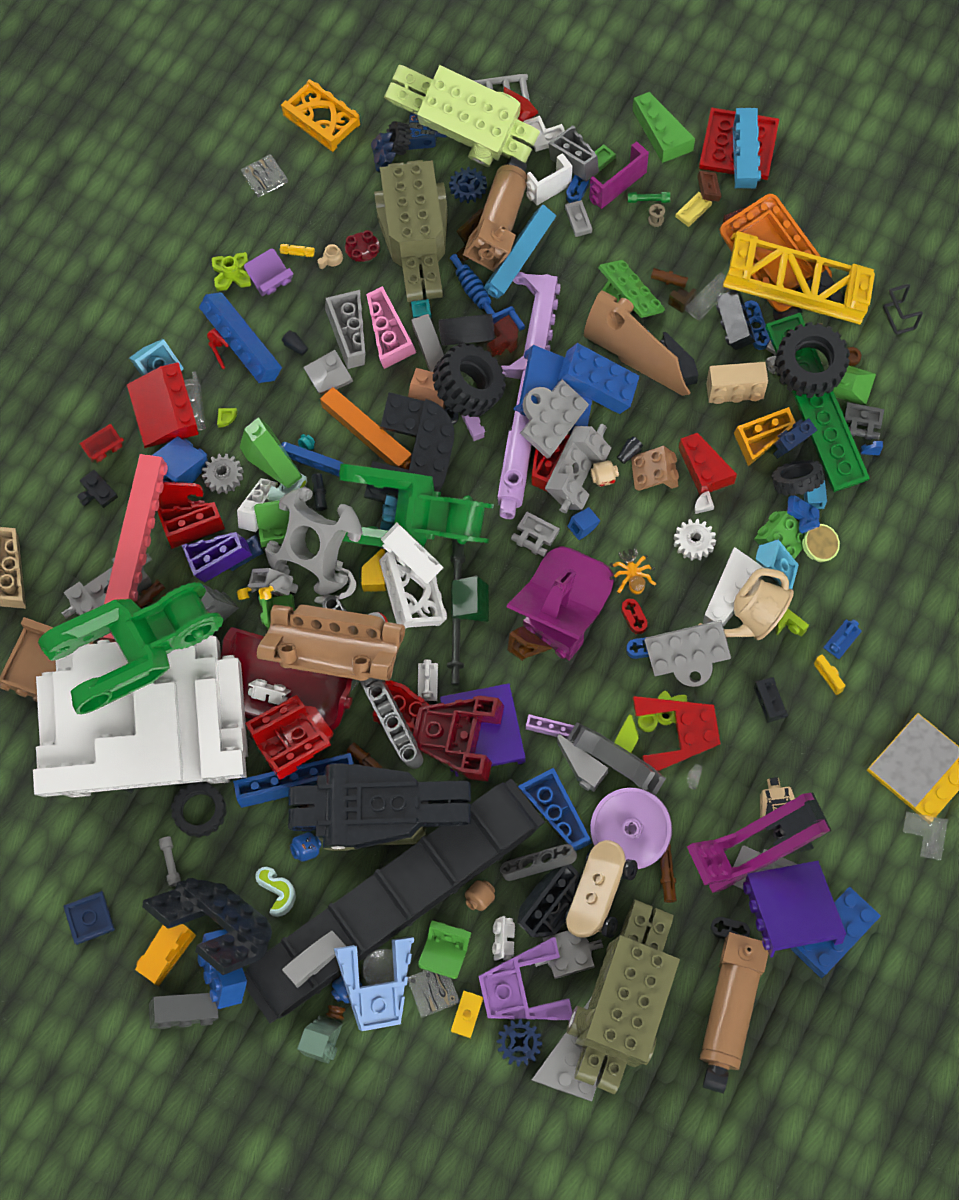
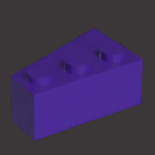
[182,532,252,583]

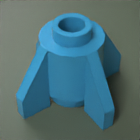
[380,495,398,530]

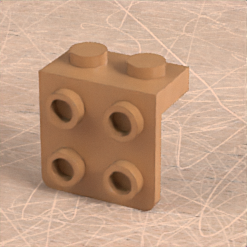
[631,446,679,491]

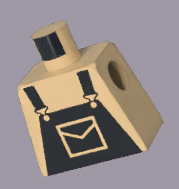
[760,777,795,818]

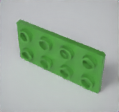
[598,260,665,318]

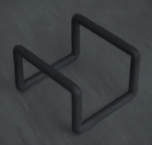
[883,284,923,335]

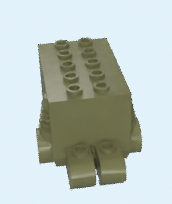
[567,899,680,1094]

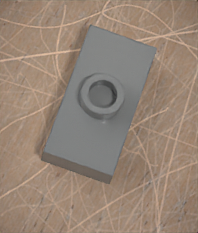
[565,200,592,237]

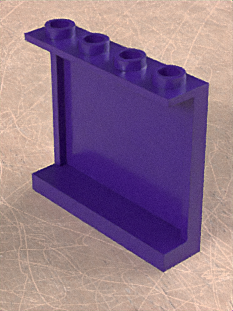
[440,683,526,777]
[743,861,846,958]

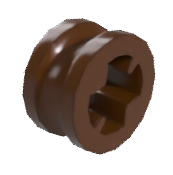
[325,1005,346,1020]

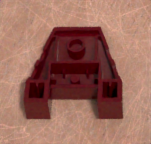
[413,696,504,781]

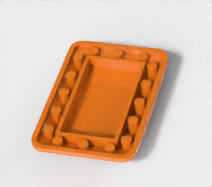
[720,194,832,312]

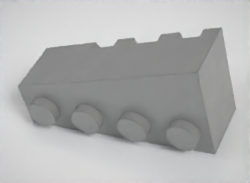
[325,290,365,369]

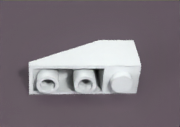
[237,478,278,532]

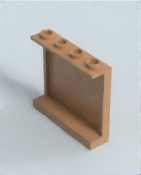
[0,617,95,702]

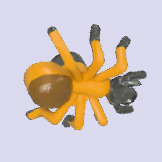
[609,548,657,594]

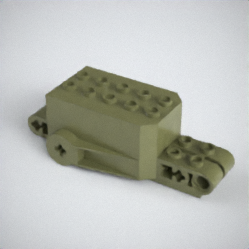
[374,160,448,302]

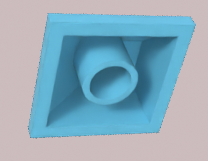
[129,339,184,376]
[755,539,799,589]

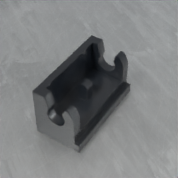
[754,677,788,723]

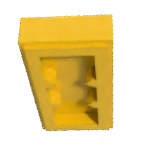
[814,654,846,695]
[451,991,483,1038]

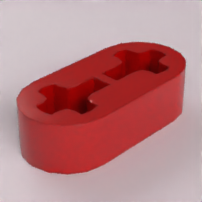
[621,599,647,634]

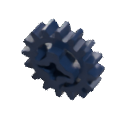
[449,167,487,203]
[497,1019,542,1067]

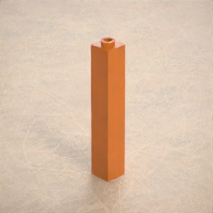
[320,387,412,470]

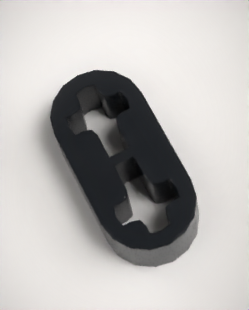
[710,917,750,939]

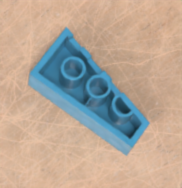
[732,108,761,188]

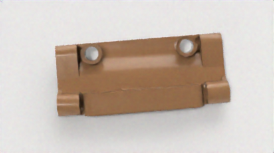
[257,604,405,681]

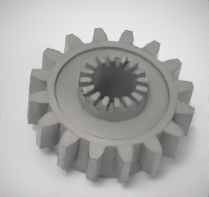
[202,454,244,494]

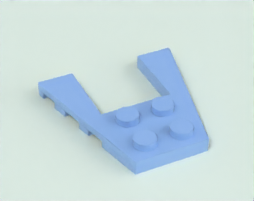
[334,936,414,1031]

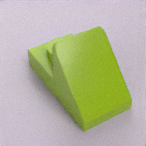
[775,609,809,637]

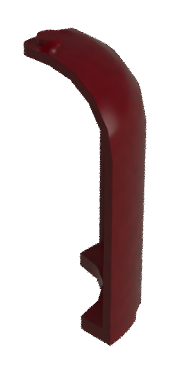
[221,627,353,731]

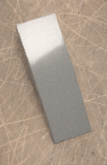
[411,314,444,372]
[282,931,346,988]

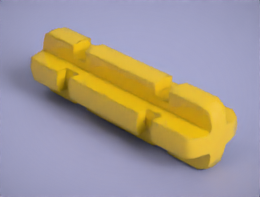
[280,244,315,257]

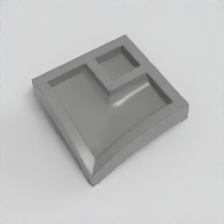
[304,350,353,395]

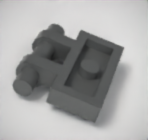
[844,402,884,440]

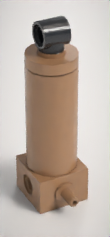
[463,156,527,272]
[700,932,769,1094]

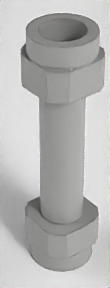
[159,837,181,887]

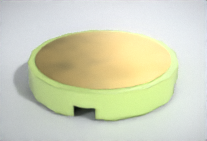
[802,524,840,562]

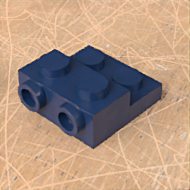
[773,418,817,459]

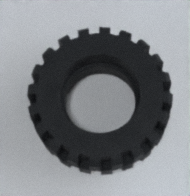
[775,322,850,398]
[433,343,506,417]

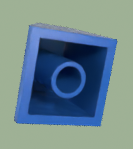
[152,436,208,483]

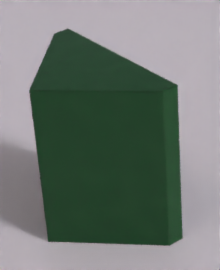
[451,576,489,622]

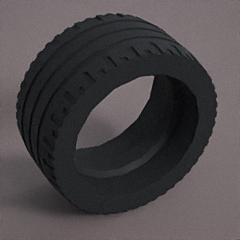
[439,314,495,345]

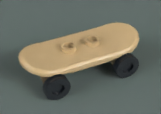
[565,840,638,938]

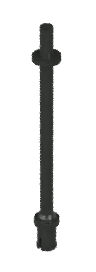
[447,539,465,686]

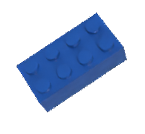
[557,343,639,414]
[791,887,881,979]

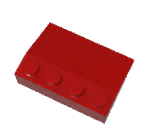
[127,362,199,448]

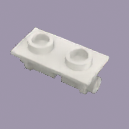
[418,660,438,701]
[248,679,291,705]
[492,916,515,961]

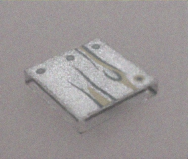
[241,154,288,198]
[408,970,460,1018]

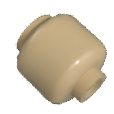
[590,460,619,487]

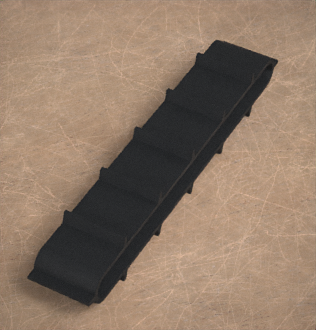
[244,779,545,1024]

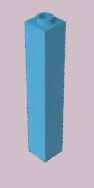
[484,205,556,299]

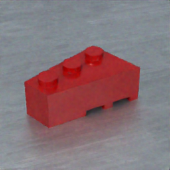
[532,434,570,492]

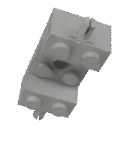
[545,424,611,513]
[61,553,152,619]

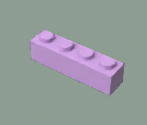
[461,415,485,441]
[526,715,574,739]

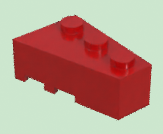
[679,433,737,496]
[157,502,225,549]

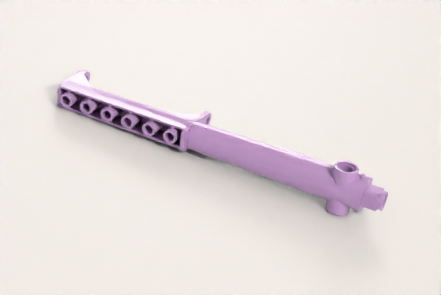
[498,272,561,519]

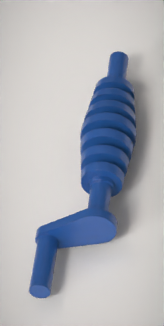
[450,254,525,331]

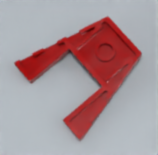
[632,696,720,771]

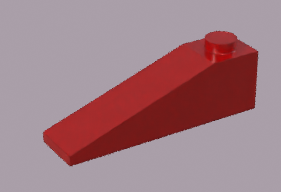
[372,680,429,732]

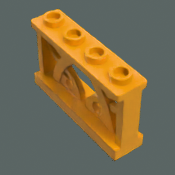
[281,79,360,152]

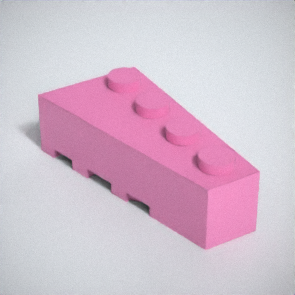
[367,286,416,369]

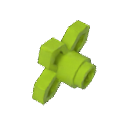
[212,252,251,291]

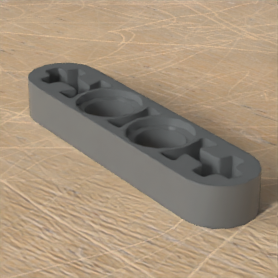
[500,844,577,881]

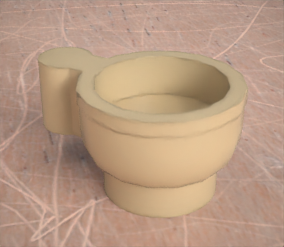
[318,244,343,269]

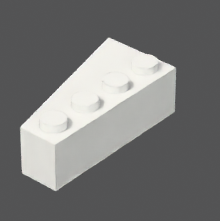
[703,547,764,627]

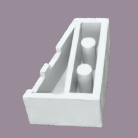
[381,522,443,584]

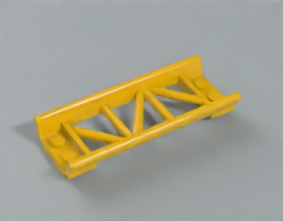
[722,231,875,325]

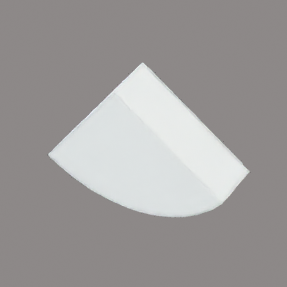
[695,491,714,514]

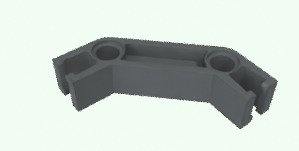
[567,722,666,795]

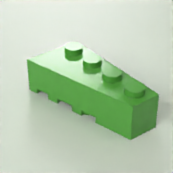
[633,92,695,163]

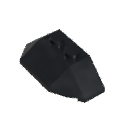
[517,864,580,937]

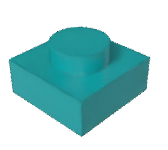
[411,299,431,319]

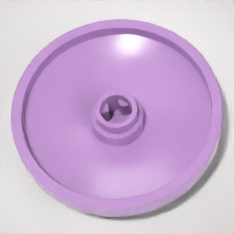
[591,788,672,869]

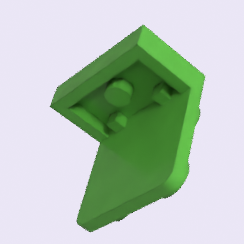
[254,500,290,547]
[754,511,805,559]
[418,920,471,979]

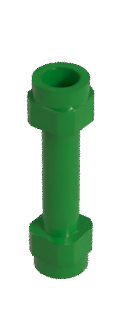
[628,192,670,203]

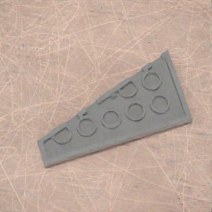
[531,997,603,1102]

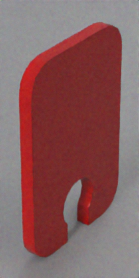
[158,482,205,509]

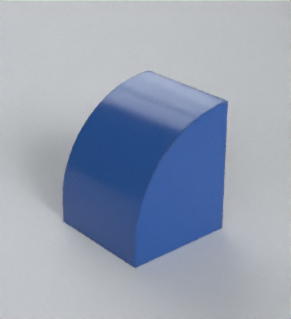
[567,507,600,540]

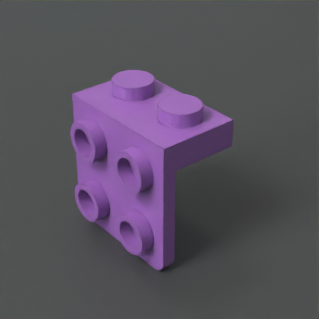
[244,249,293,296]

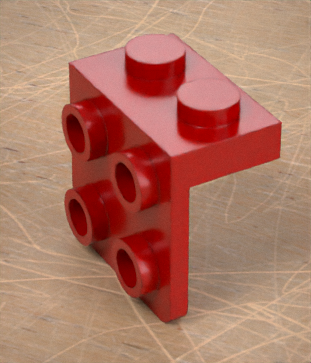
[79,424,124,463]

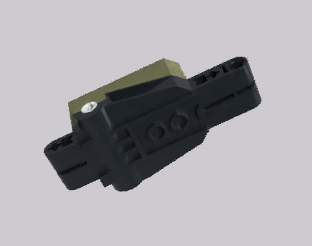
[288,764,471,851]

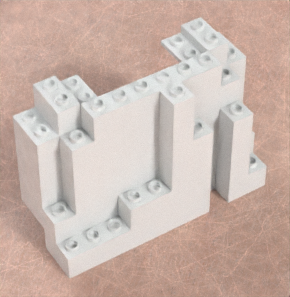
[33,635,248,798]

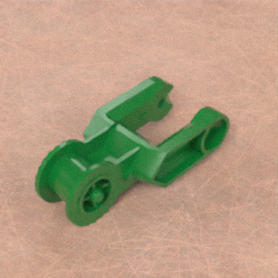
[339,463,494,548]
[38,582,223,715]

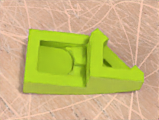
[614,714,639,753]

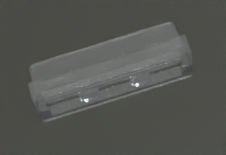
[685,272,730,321]
[184,371,206,430]

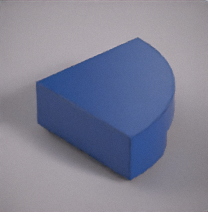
[861,441,883,455]

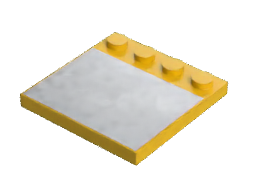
[866,713,959,824]

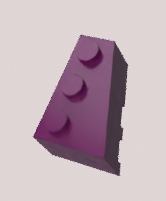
[523,617,584,661]

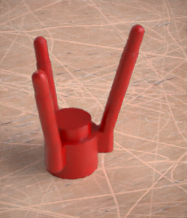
[207,328,229,369]

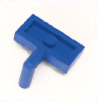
[787,496,820,533]

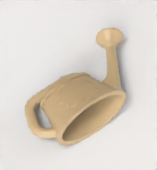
[698,568,794,640]

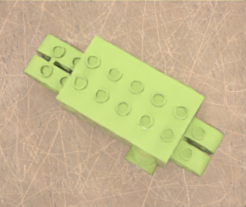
[384,65,540,167]

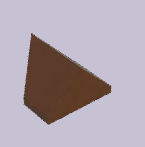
[507,626,553,661]

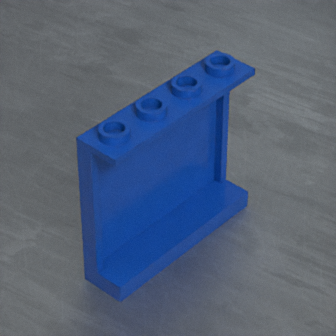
[514,345,592,434]

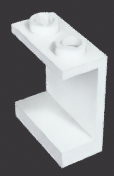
[526,153,572,206]

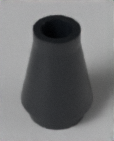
[281,330,309,356]
[617,436,643,464]

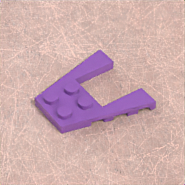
[479,937,572,1020]

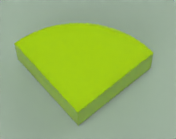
[217,408,238,428]

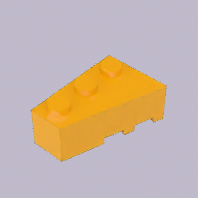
[734,407,796,466]
[135,924,196,987]

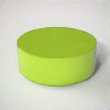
[638,714,658,732]

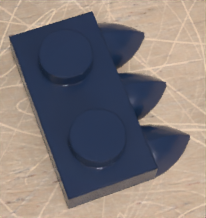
[371,132,396,172]

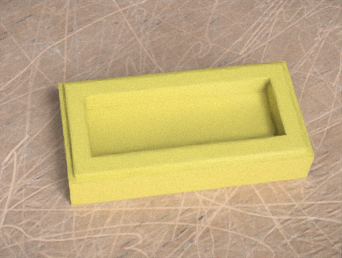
[675,192,712,227]

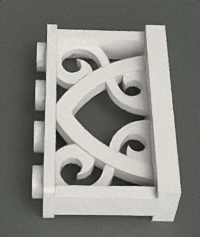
[379,552,447,629]

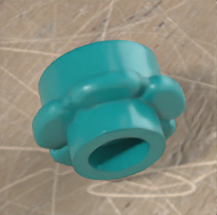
[298,434,315,450]

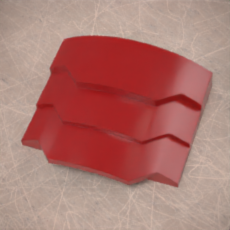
[245,695,333,780]

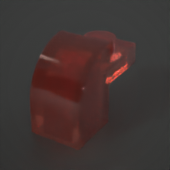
[487,315,518,357]

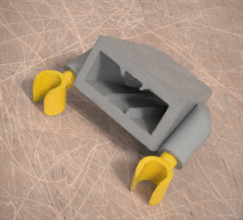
[237,568,298,600]

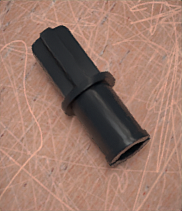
[312,473,328,511]

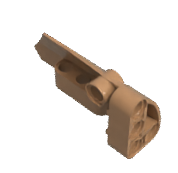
[584,290,691,396]

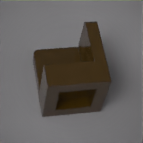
[668,288,697,313]

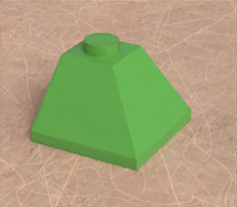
[833,366,876,406]

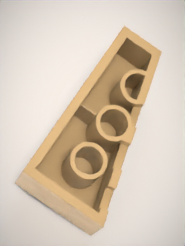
[0,527,26,609]

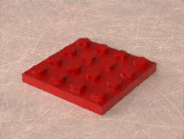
[699,108,779,180]

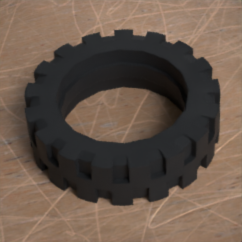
[772,460,825,496]
[171,782,227,838]

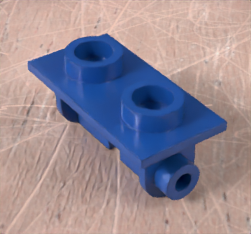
[823,619,862,659]

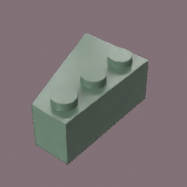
[297,1015,343,1064]

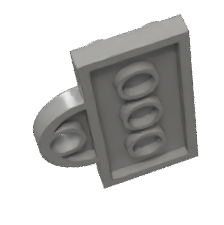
[520,379,589,458]
[645,620,731,687]

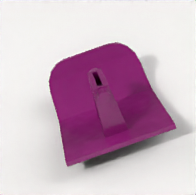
[507,546,614,640]

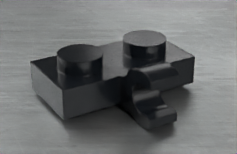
[77,470,118,508]

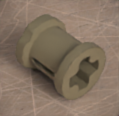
[648,204,665,227]

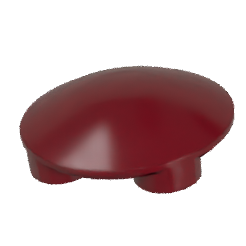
[345,230,380,262]

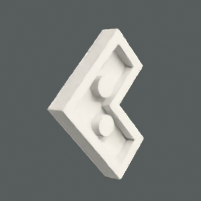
[524,116,565,152]

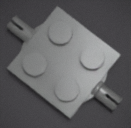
[535,930,603,979]

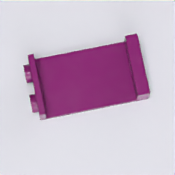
[589,141,649,209]

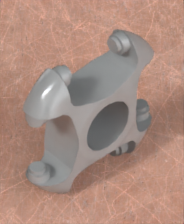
[265,487,363,595]

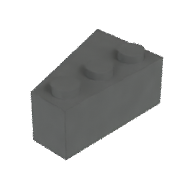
[548,125,599,181]
[201,585,239,624]
[149,993,218,1029]

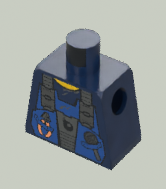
[408,112,447,150]

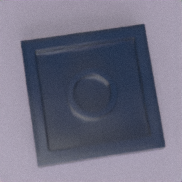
[63,891,115,945]

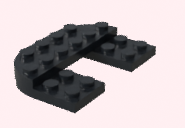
[364,392,454,503]
[142,878,272,975]

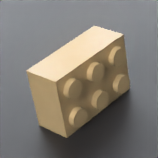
[706,362,768,404]

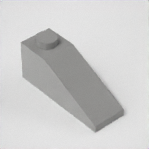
[557,734,608,792]

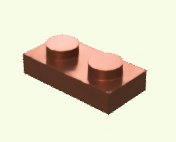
[697,171,721,202]

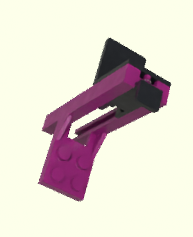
[687,793,832,893]

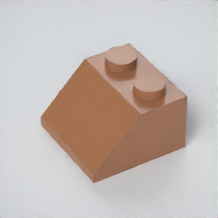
[408,368,445,409]

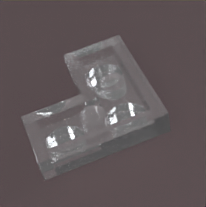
[903,812,948,860]

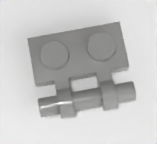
[511,512,560,557]

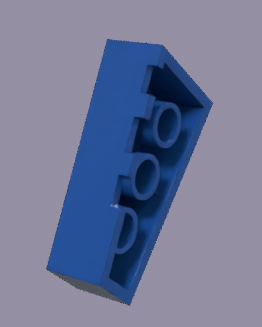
[518,768,592,851]

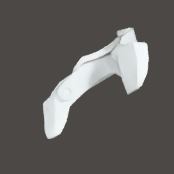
[314,560,356,605]

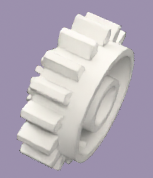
[674,519,716,561]

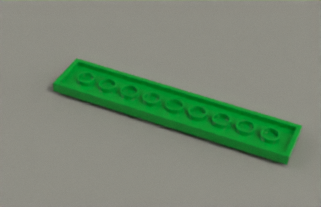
[765,313,870,492]

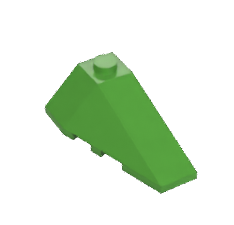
[240,417,302,488]

